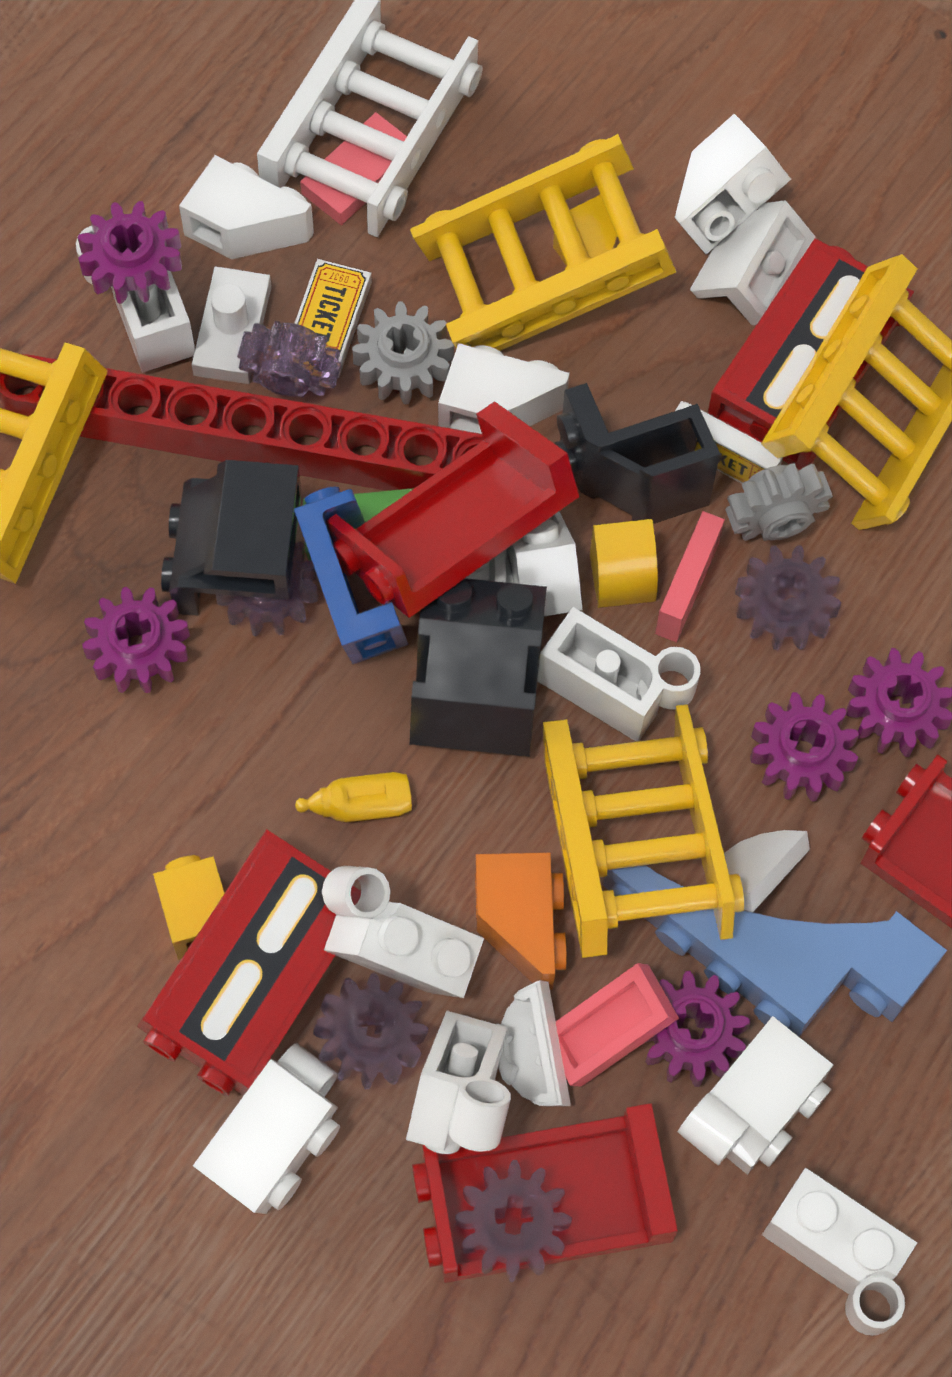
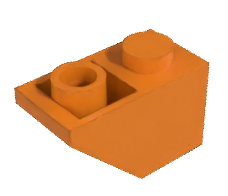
[475,853,566,990]

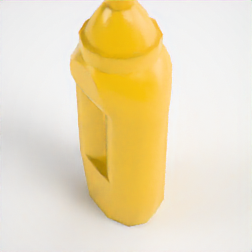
[295,772,412,822]

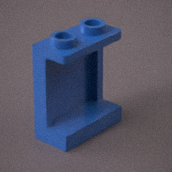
[294,486,408,664]

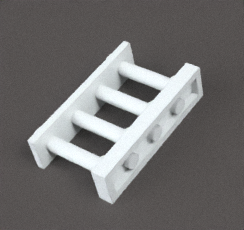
[257,0,483,237]

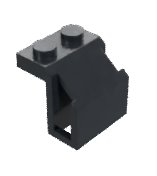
[554,383,720,524]
[161,460,302,616]
[409,578,547,757]

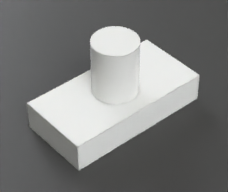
[192,266,271,384]

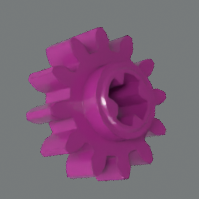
[78,201,182,304]
[82,587,190,693]
[846,648,952,757]
[750,692,859,802]
[645,971,750,1087]

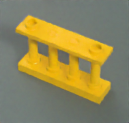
[410,134,677,351]
[761,254,952,530]
[0,342,108,584]
[543,704,744,958]

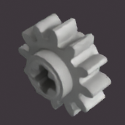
[352,301,454,404]
[725,463,833,541]

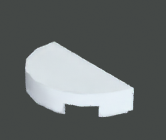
[724,830,810,912]
[497,980,571,1107]

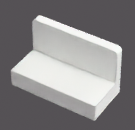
[690,200,816,325]

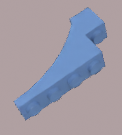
[603,865,947,1037]

